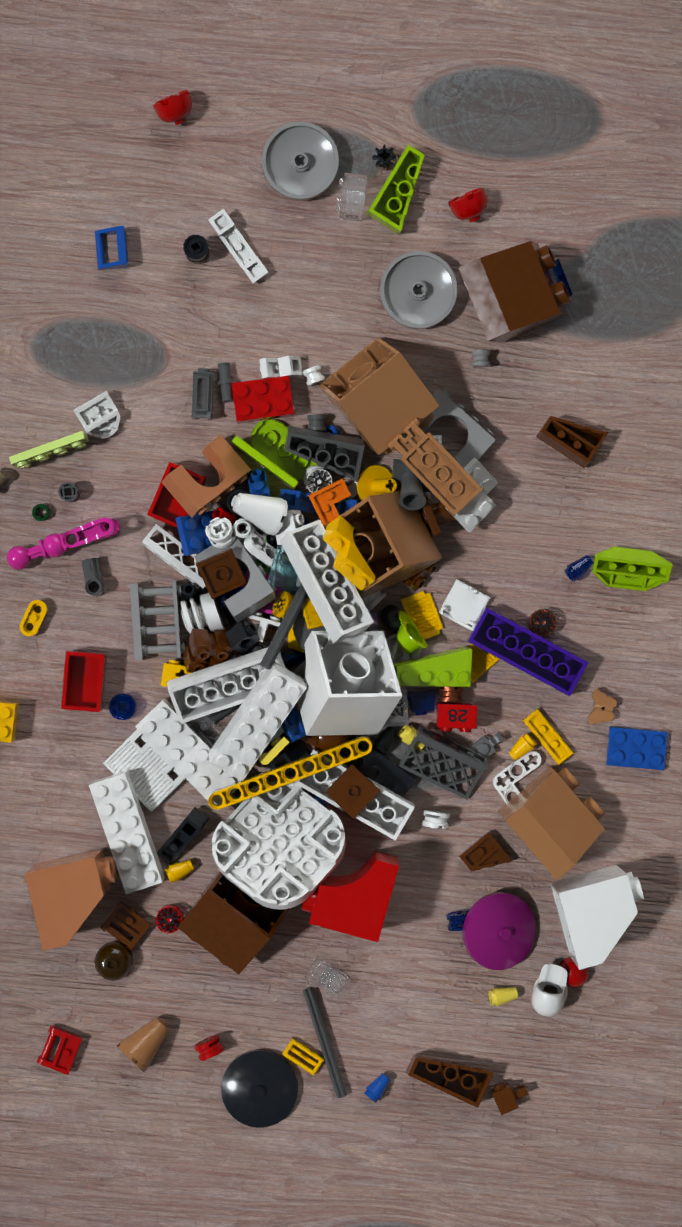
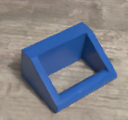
[95,226,129,270]
[282,706,306,743]

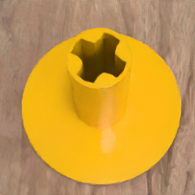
[357,465,397,500]

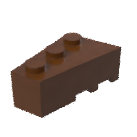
[536,416,609,468]

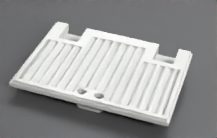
[103,729,186,812]

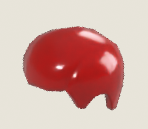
[559,957,589,988]

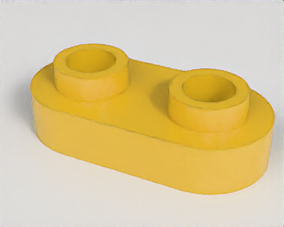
[19,600,48,636]

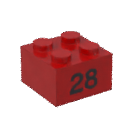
[435,702,477,732]

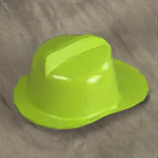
[396,611,428,654]

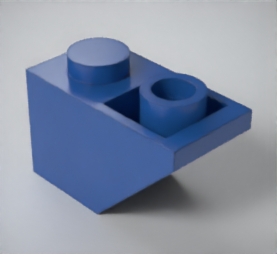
[247,468,271,497]

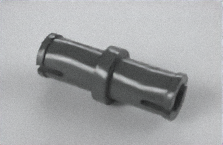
[217,362,234,403]

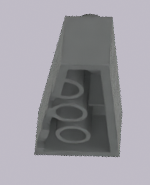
[285,426,365,482]

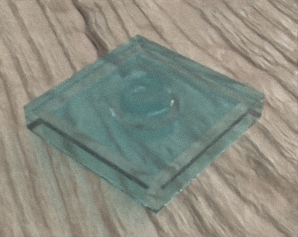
[267,545,299,594]

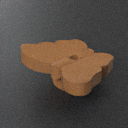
[587,689,617,724]

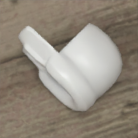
[531,964,568,1017]

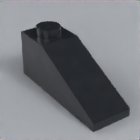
[157,807,209,865]

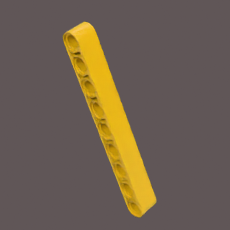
[208,736,372,810]

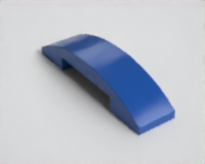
[280,488,357,515]

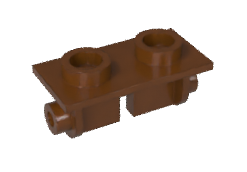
[403,561,439,592]

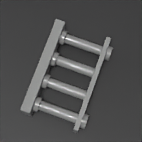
[130,581,185,661]

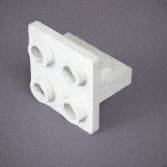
[247,612,282,642]

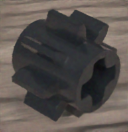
[372,145,396,170]

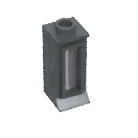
[191,368,214,420]

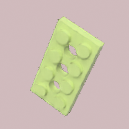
[9,431,90,469]

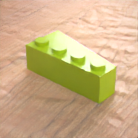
[366,145,425,234]

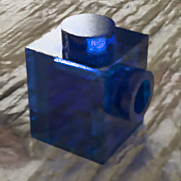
[406,691,435,715]

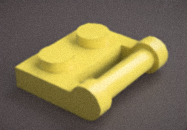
[259,735,290,765]

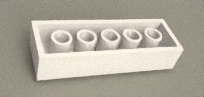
[280,520,374,644]
[167,647,286,724]
[208,662,307,781]
[135,697,245,805]
[295,747,415,841]
[89,770,165,894]

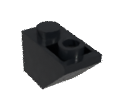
[269,739,311,774]

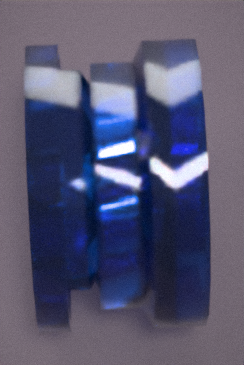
[109,694,137,720]
[446,911,469,931]

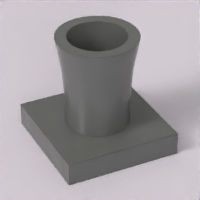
[392,459,430,510]

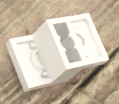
[445,457,498,533]

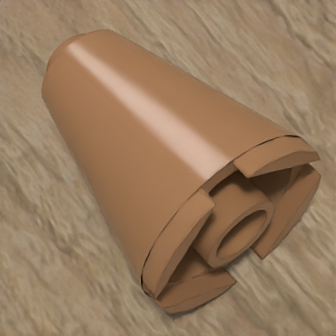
[117,1018,169,1072]

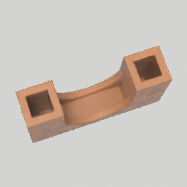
[161,435,251,518]

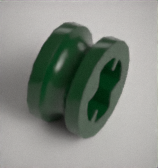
[32,504,50,521]

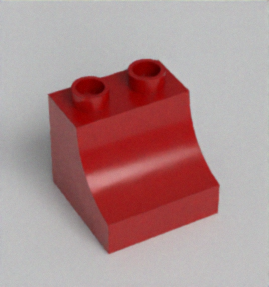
[301,850,399,942]

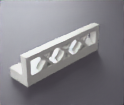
[142,524,206,591]

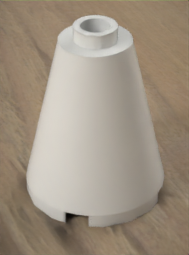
[231,493,288,536]

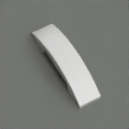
[208,209,269,283]

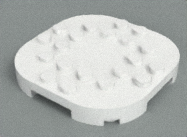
[212,781,346,909]

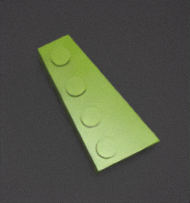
[393,646,472,687]

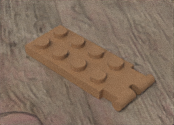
[387,418,483,516]

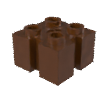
[183,629,233,673]

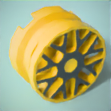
[273,591,295,619]

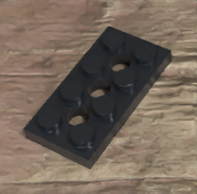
[340,735,416,797]

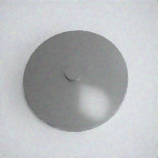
[262,122,339,200]
[380,251,457,329]

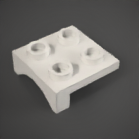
[438,579,490,631]

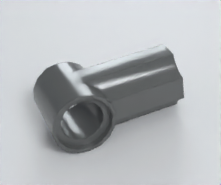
[82,558,105,597]

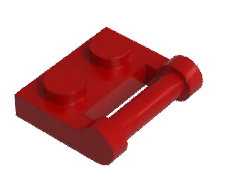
[37,1025,82,1075]

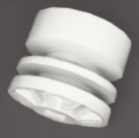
[181,593,224,634]

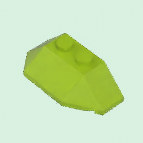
[592,546,672,591]

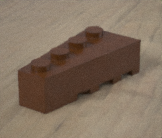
[406,1055,494,1108]

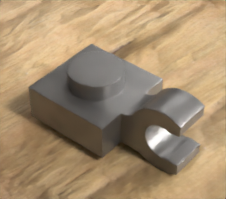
[469,732,504,758]

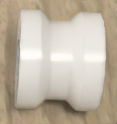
[303,365,325,386]

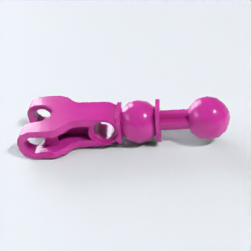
[7,518,121,570]

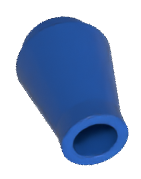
[364,1073,391,1103]

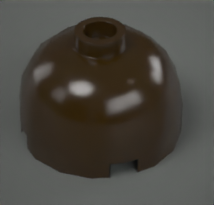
[94,941,133,981]

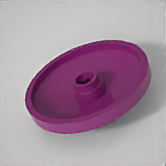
[463,892,536,970]

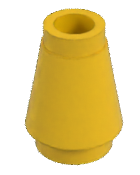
[508,733,537,761]
[165,860,194,883]

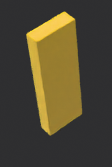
[522,709,574,765]

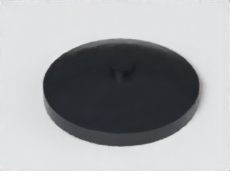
[221,1049,298,1128]

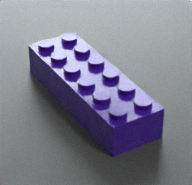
[467,607,588,696]

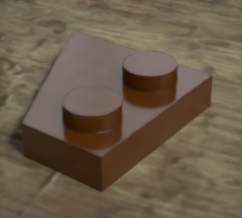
[459,832,512,871]

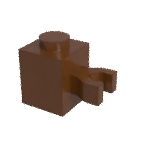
[491,1082,528,1115]

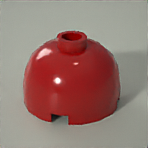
[153,90,192,125]
[448,188,488,223]

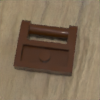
[100,901,151,951]

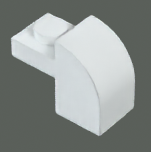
[259,356,303,379]

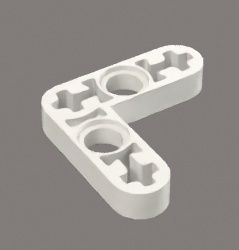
[244,523,293,577]
[492,751,541,804]

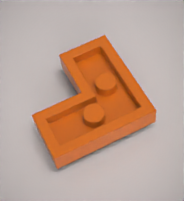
[308,478,351,526]

